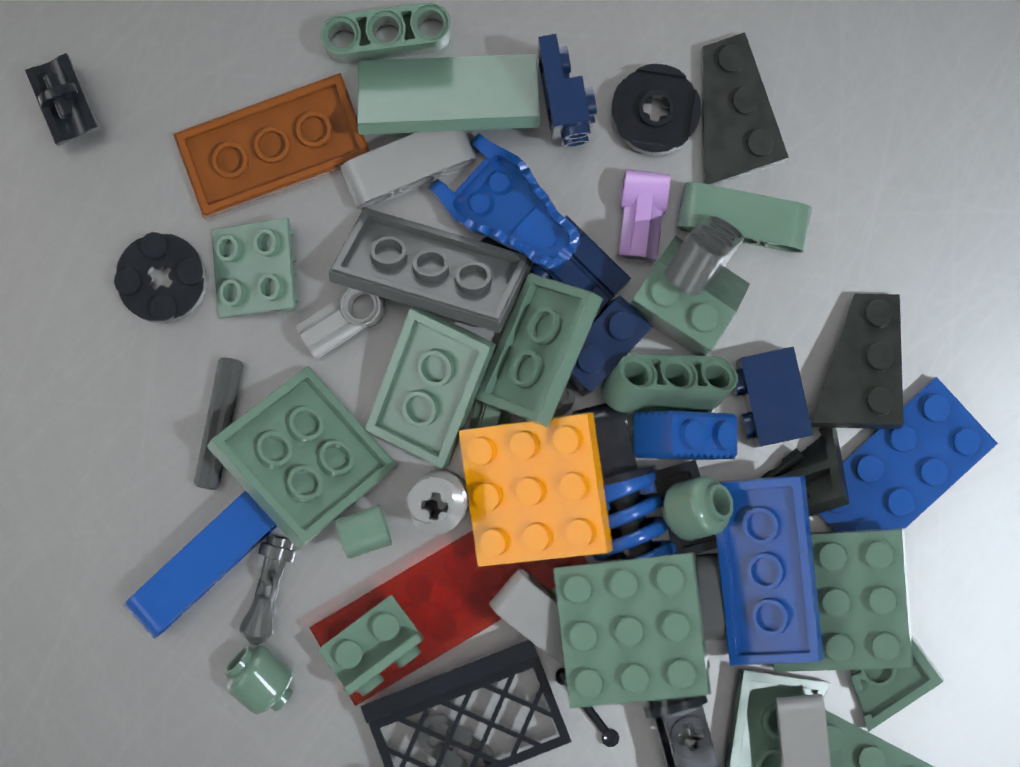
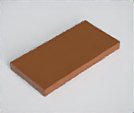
[173,73,369,219]

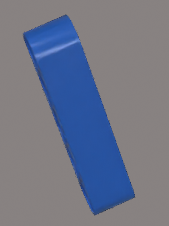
[124,490,278,639]

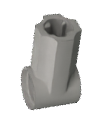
[295,288,385,359]

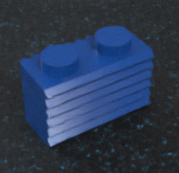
[633,411,738,460]

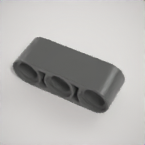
[664,216,744,296]

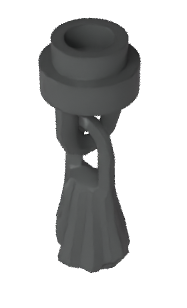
[239,534,296,645]

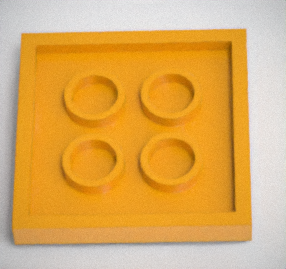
[458,412,613,567]

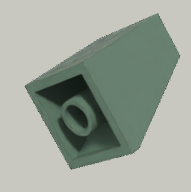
[630,235,750,356]

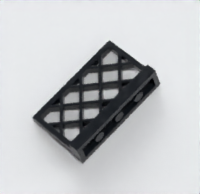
[360,640,572,767]

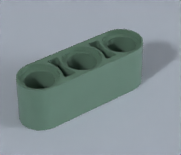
[321,2,452,64]
[676,182,812,253]
[601,353,738,413]

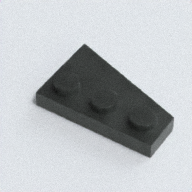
[701,32,789,185]
[811,293,904,429]

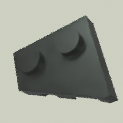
[761,427,850,517]

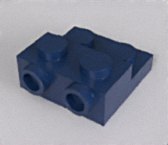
[537,34,597,147]

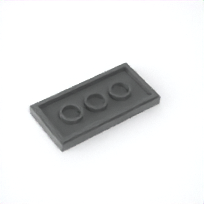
[329,207,532,333]

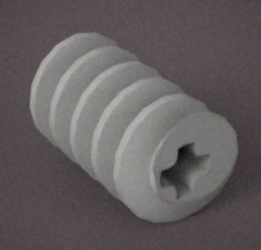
[405,469,469,535]

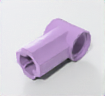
[618,169,671,261]

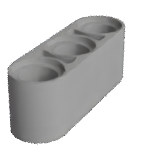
[340,131,477,209]
[489,568,565,667]
[775,694,831,767]

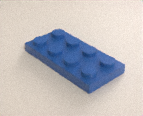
[817,377,998,531]
[716,475,824,666]

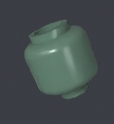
[662,476,733,541]
[224,646,293,714]

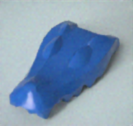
[427,133,580,270]

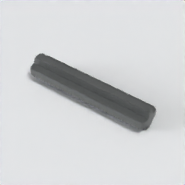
[194,357,243,490]

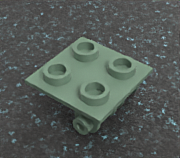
[211,218,299,318]

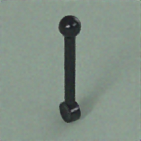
[555,667,619,747]

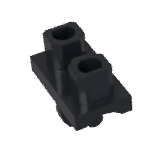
[25,53,100,146]

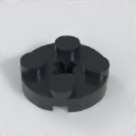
[611,64,701,155]
[114,232,207,323]

